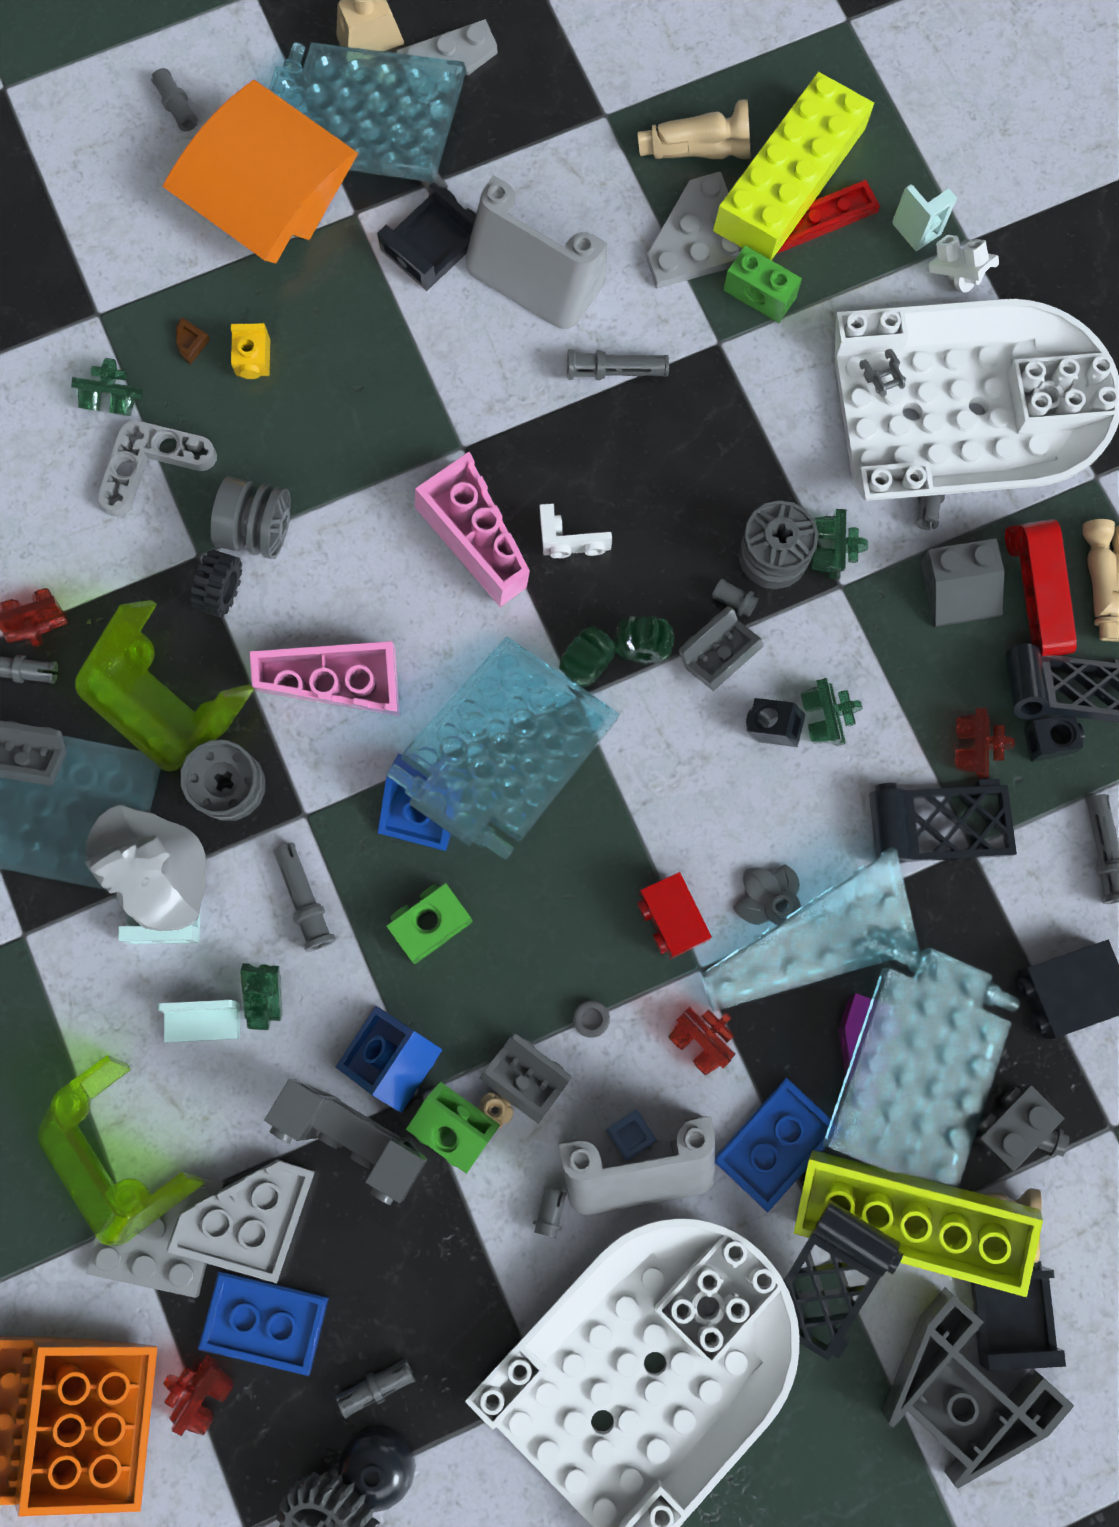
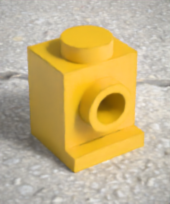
[231,323,270,379]

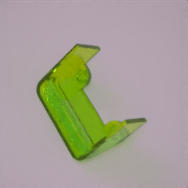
[75,600,255,771]
[37,1055,205,1246]

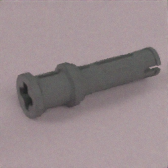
[567,349,669,380]
[1085,794,1119,904]
[273,842,336,952]

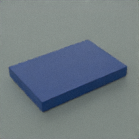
[715,1078,842,1213]
[198,1271,329,1376]

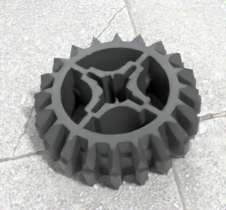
[276,1471,380,1527]

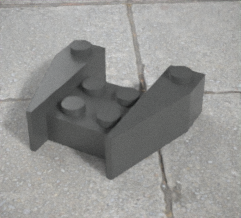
[264,1079,427,1205]
[881,1287,1074,1489]

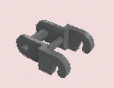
[859,349,906,397]

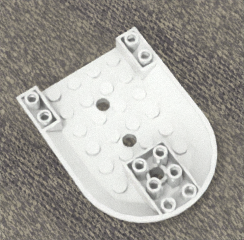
[834,299,1119,501]
[465,1218,799,1527]

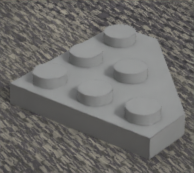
[647,171,743,289]
[166,1159,315,1283]
[86,1175,226,1298]

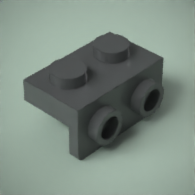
[679,606,764,691]
[0,721,67,786]
[479,1033,572,1124]
[972,1085,1065,1172]

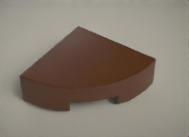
[176,317,210,365]

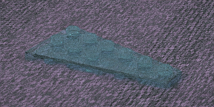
[701,847,920,1012]

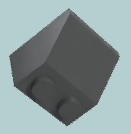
[919,538,1004,627]

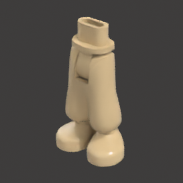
[638,99,751,159]
[1082,519,1119,642]

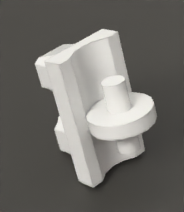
[929,235,999,293]

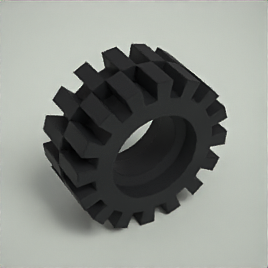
[191,549,242,617]

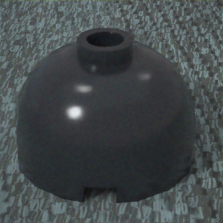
[337,1426,416,1512]

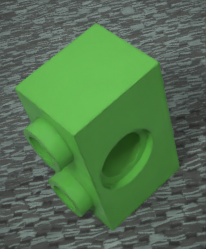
[723,245,802,323]
[387,883,473,964]
[406,1081,500,1174]

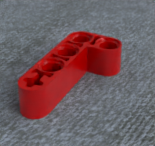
[1005,519,1077,656]

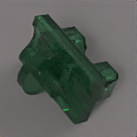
[71,358,142,416]
[812,509,868,580]
[801,678,863,746]
[240,963,283,1030]

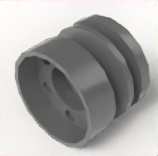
[210,476,291,559]
[738,500,819,589]
[181,740,265,821]

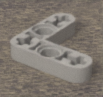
[98,420,217,517]

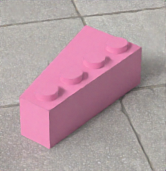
[415,451,530,607]
[250,641,400,716]

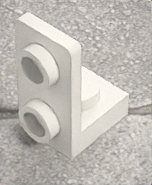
[540,504,612,558]

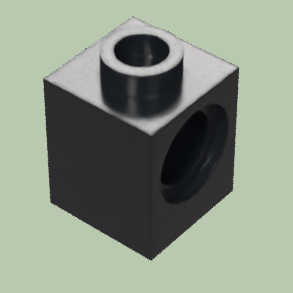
[746,698,806,747]
[1024,716,1085,762]

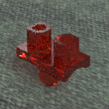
[0,588,68,647]
[956,708,1015,778]
[668,1006,736,1075]
[163,1355,233,1436]

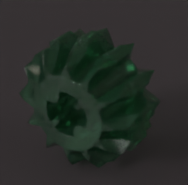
[614,615,674,664]
[559,626,616,688]

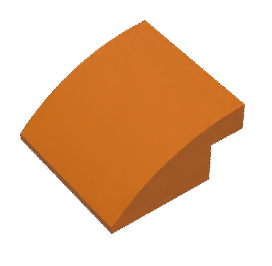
[162,80,358,264]
[0,1336,158,1517]

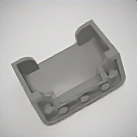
[466,175,607,329]
[559,1116,715,1215]

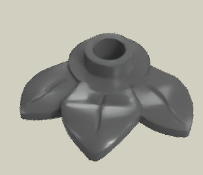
[733,864,801,926]

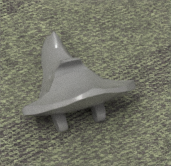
[85,805,206,931]

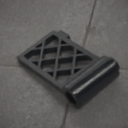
[1005,643,1119,723]
[869,779,1017,865]
[783,1201,904,1361]

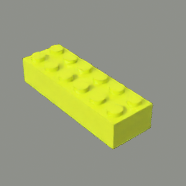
[713,71,874,260]
[793,1150,1043,1297]

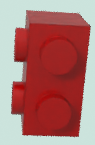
[636,872,712,960]

